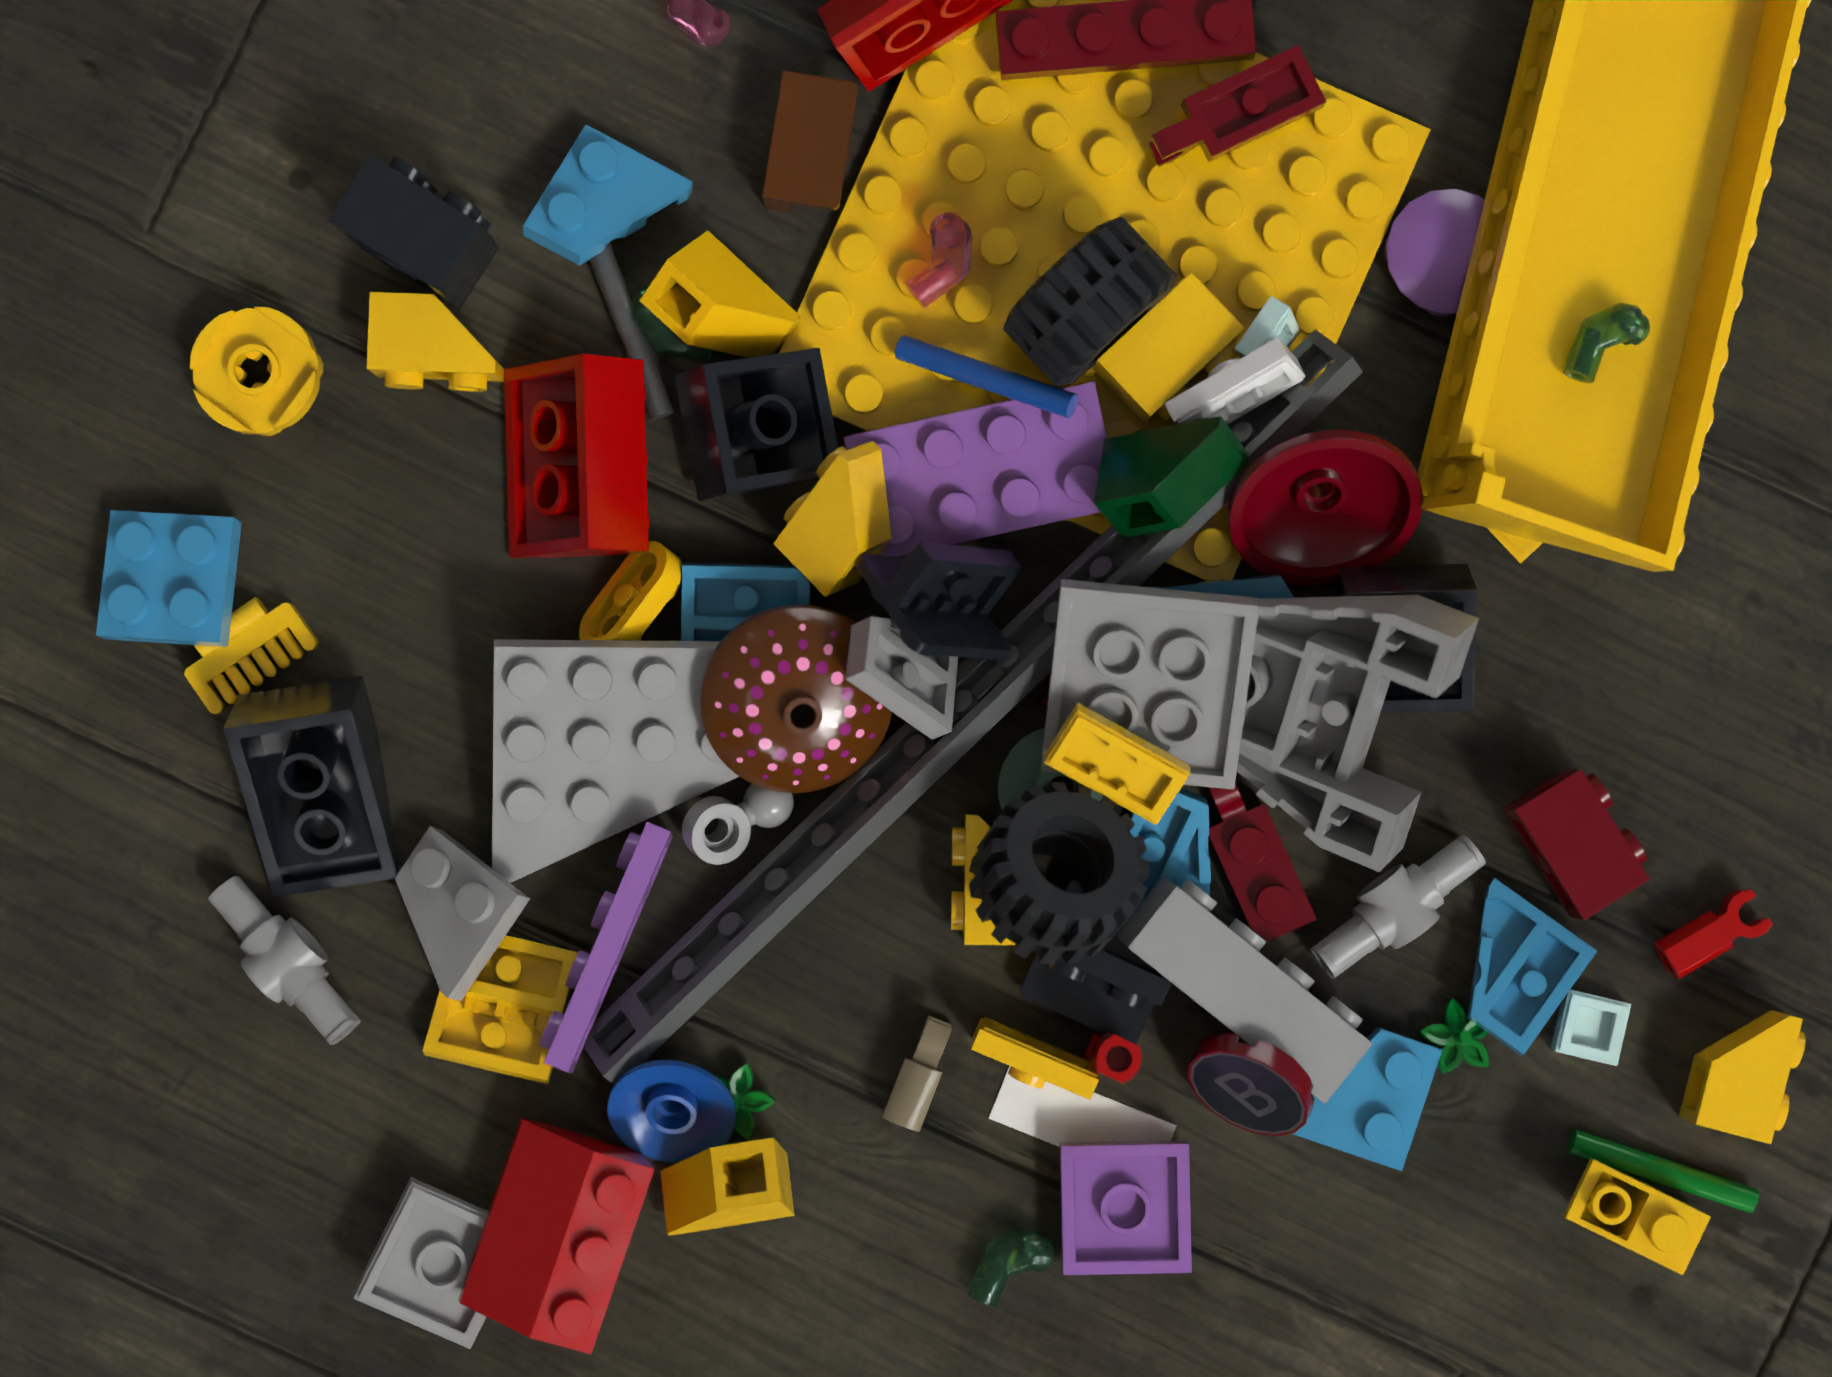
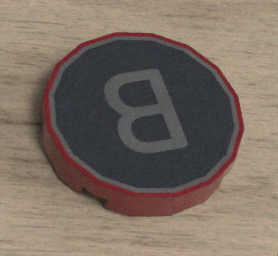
[1187,1033,1315,1136]

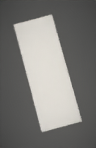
[989,1066,1177,1147]

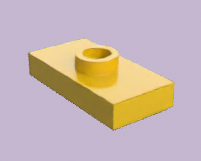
[1044,702,1191,825]
[971,1017,1099,1100]

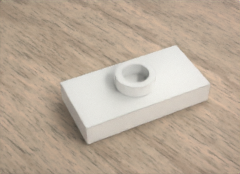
[1165,337,1306,425]

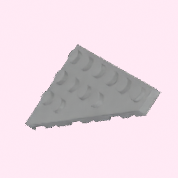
[492,639,813,883]

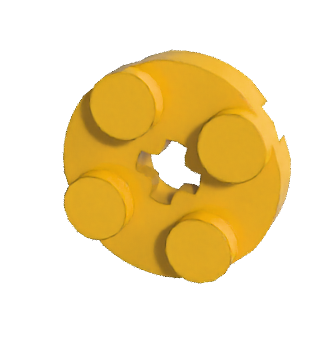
[190,307,323,436]

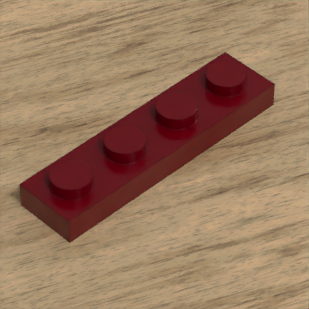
[996,0,1256,81]

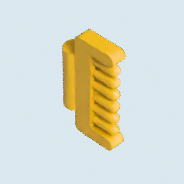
[184,597,319,714]

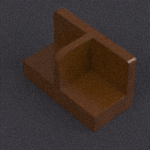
[762,70,858,213]

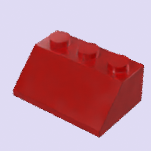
[817,0,1014,92]
[504,354,650,559]
[458,1117,655,1354]

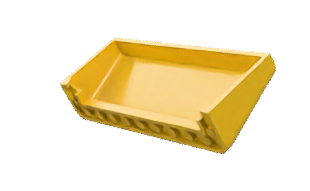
[1417,0,1811,572]

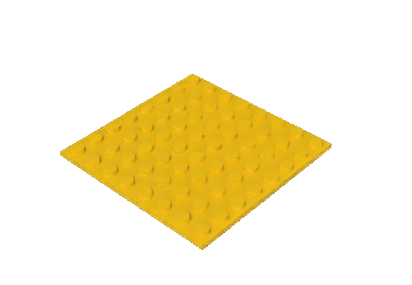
[779,0,1431,581]

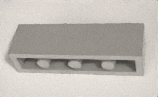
[1115,877,1373,1104]

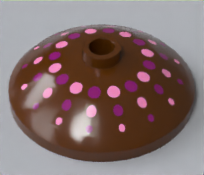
[700,604,892,793]

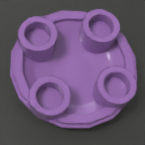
[1383,189,1485,317]

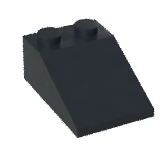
[223,676,399,897]

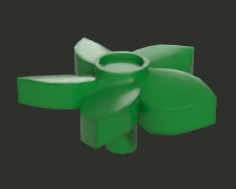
[1418,998,1489,1075]
[715,1062,777,1140]

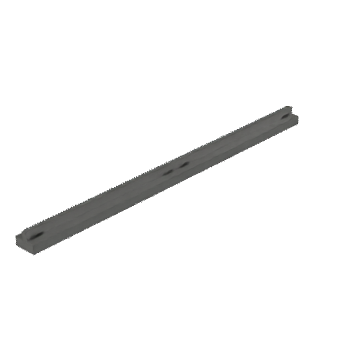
[584,329,1363,1084]

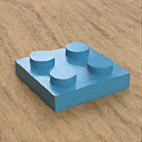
[96,510,242,647]

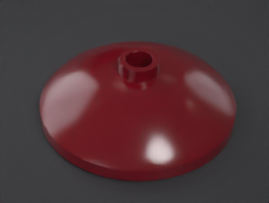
[1228,430,1423,586]

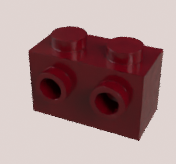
[1503,769,1650,920]

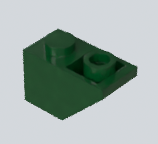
[1094,416,1249,538]

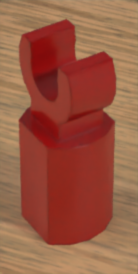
[1653,889,1773,980]
[1082,1033,1142,1084]

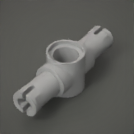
[1310,835,1486,979]
[208,876,361,1045]

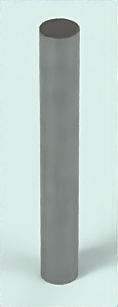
[590,242,674,421]

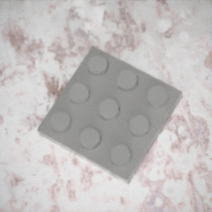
[1041,579,1259,790]

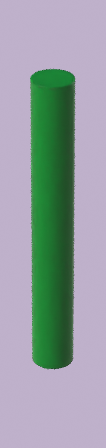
[1567,1129,1759,1213]

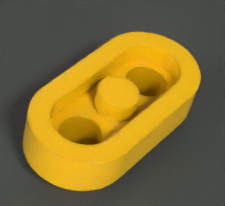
[579,541,682,641]

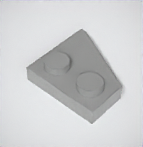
[845,616,958,740]
[395,826,530,1001]

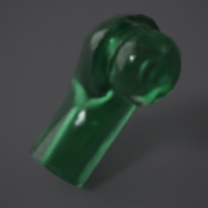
[632,285,713,362]
[1563,303,1650,383]
[967,1230,1055,1307]

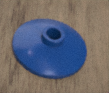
[607,1060,736,1163]

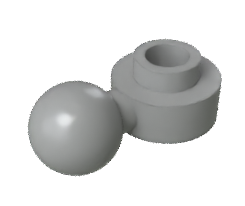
[682,784,794,865]

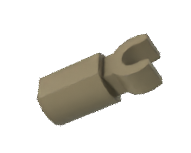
[882,1015,952,1132]

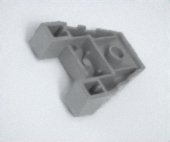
[1237,595,1479,872]

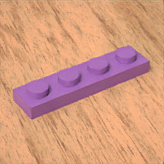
[539,822,673,1073]

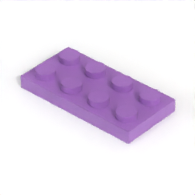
[844,380,1107,557]

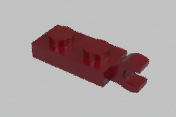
[1147,45,1326,167]
[1207,784,1317,942]

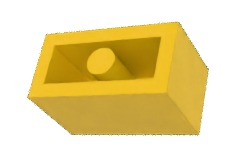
[1093,272,1245,425]

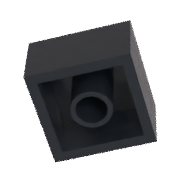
[328,154,500,311]

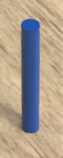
[895,335,1078,419]

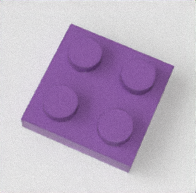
[1060,1140,1192,1275]

